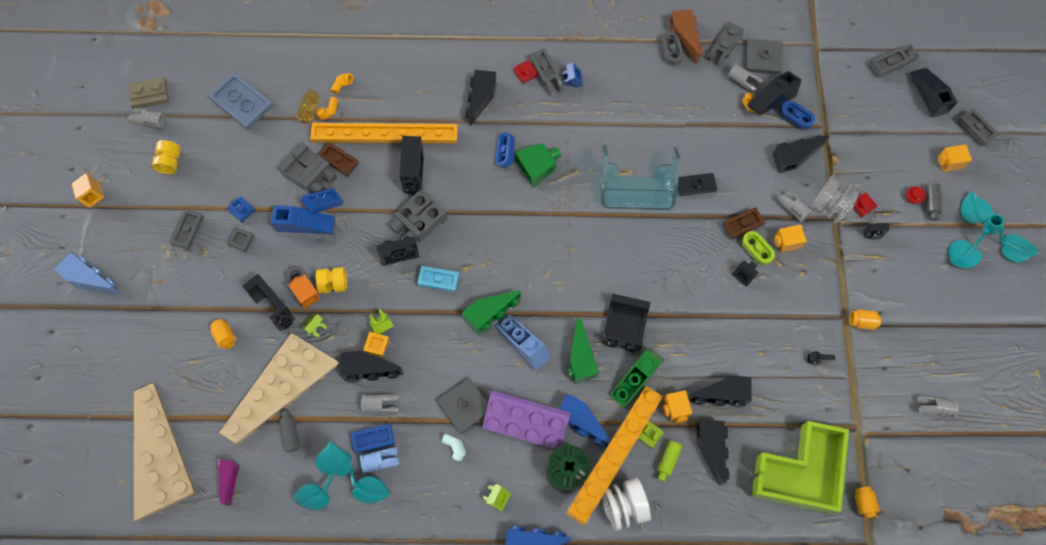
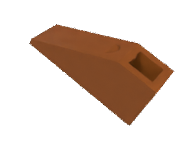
[669,9,703,64]

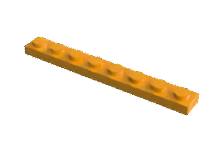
[310,123,458,144]
[566,386,663,526]

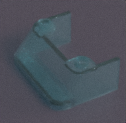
[601,145,681,210]

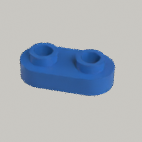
[780,101,815,130]
[495,132,515,168]

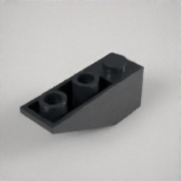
[910,68,958,118]
[465,70,496,126]
[747,71,802,115]
[772,135,829,173]
[340,351,404,383]
[688,376,752,408]
[696,420,730,486]

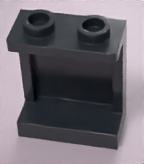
[242,274,295,331]
[602,294,651,352]

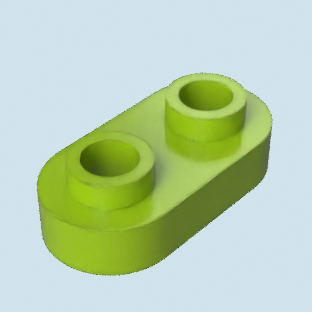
[742,231,775,265]

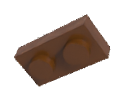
[318,142,359,177]
[722,207,765,240]

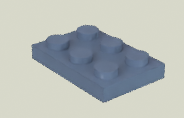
[208,72,273,130]

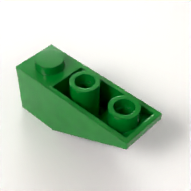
[462,290,521,335]
[610,348,665,408]

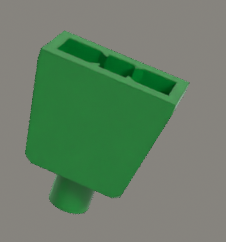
[515,143,562,187]

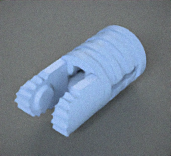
[360,448,400,474]

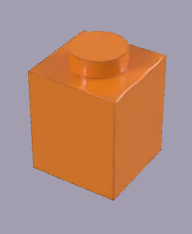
[288,274,321,309]

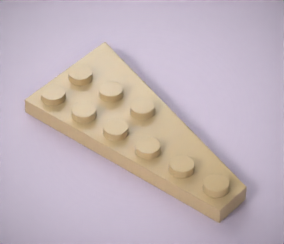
[219,333,341,445]
[134,383,196,522]

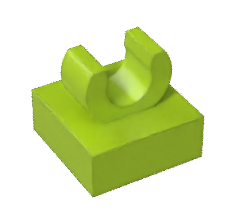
[369,309,394,334]
[300,313,327,337]
[638,421,664,450]
[483,484,511,512]

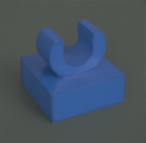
[562,63,583,88]
[227,196,256,223]

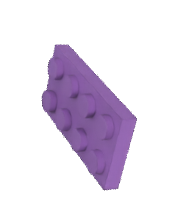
[482,390,571,449]

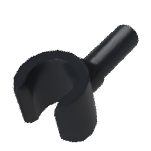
[807,351,835,365]

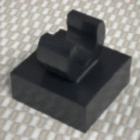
[732,260,759,287]

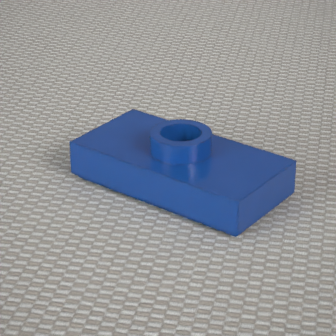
[301,188,344,214]
[351,424,395,454]

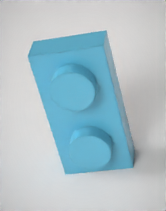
[417,266,459,293]

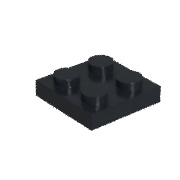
[376,236,420,266]

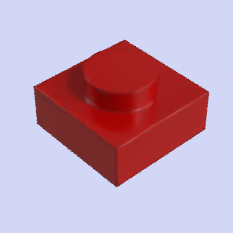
[514,60,538,84]
[850,192,878,218]

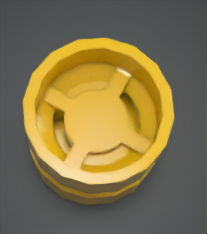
[151,140,181,174]
[316,267,347,294]

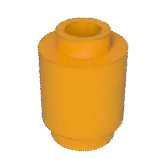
[849,309,881,330]
[210,319,237,349]
[854,486,880,519]

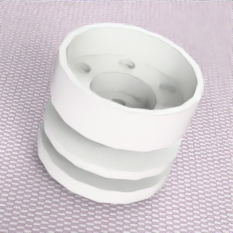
[603,478,651,531]

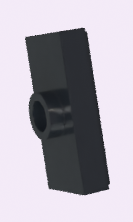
[677,173,717,197]

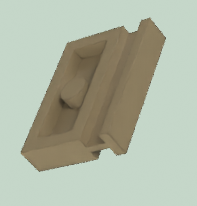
[128,77,169,109]

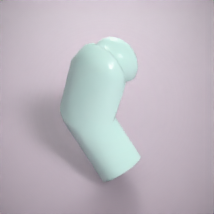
[442,433,466,461]

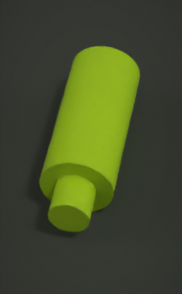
[657,440,683,482]

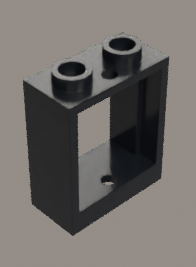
[399,136,424,195]

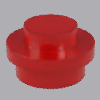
[906,186,926,204]

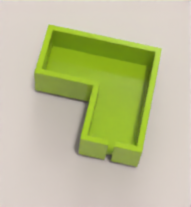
[751,421,849,515]

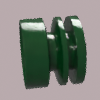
[546,445,591,494]

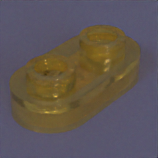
[296,89,319,124]

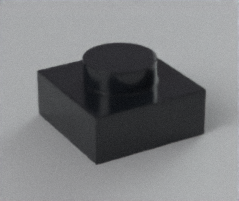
[863,223,890,239]

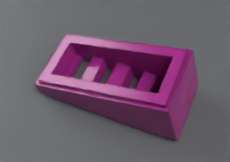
[218,460,240,506]

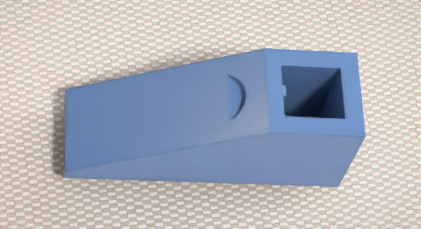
[54,253,119,294]
[495,314,551,370]

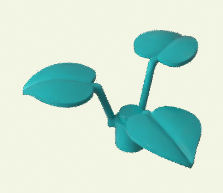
[948,191,1040,269]
[294,441,391,510]

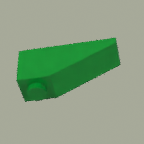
[567,318,599,384]

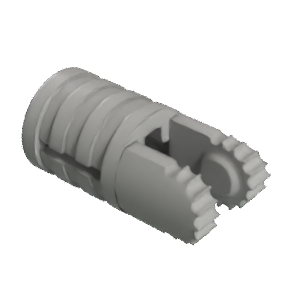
[727,64,763,93]
[127,108,166,129]
[778,190,813,222]
[361,394,399,413]
[917,396,959,418]

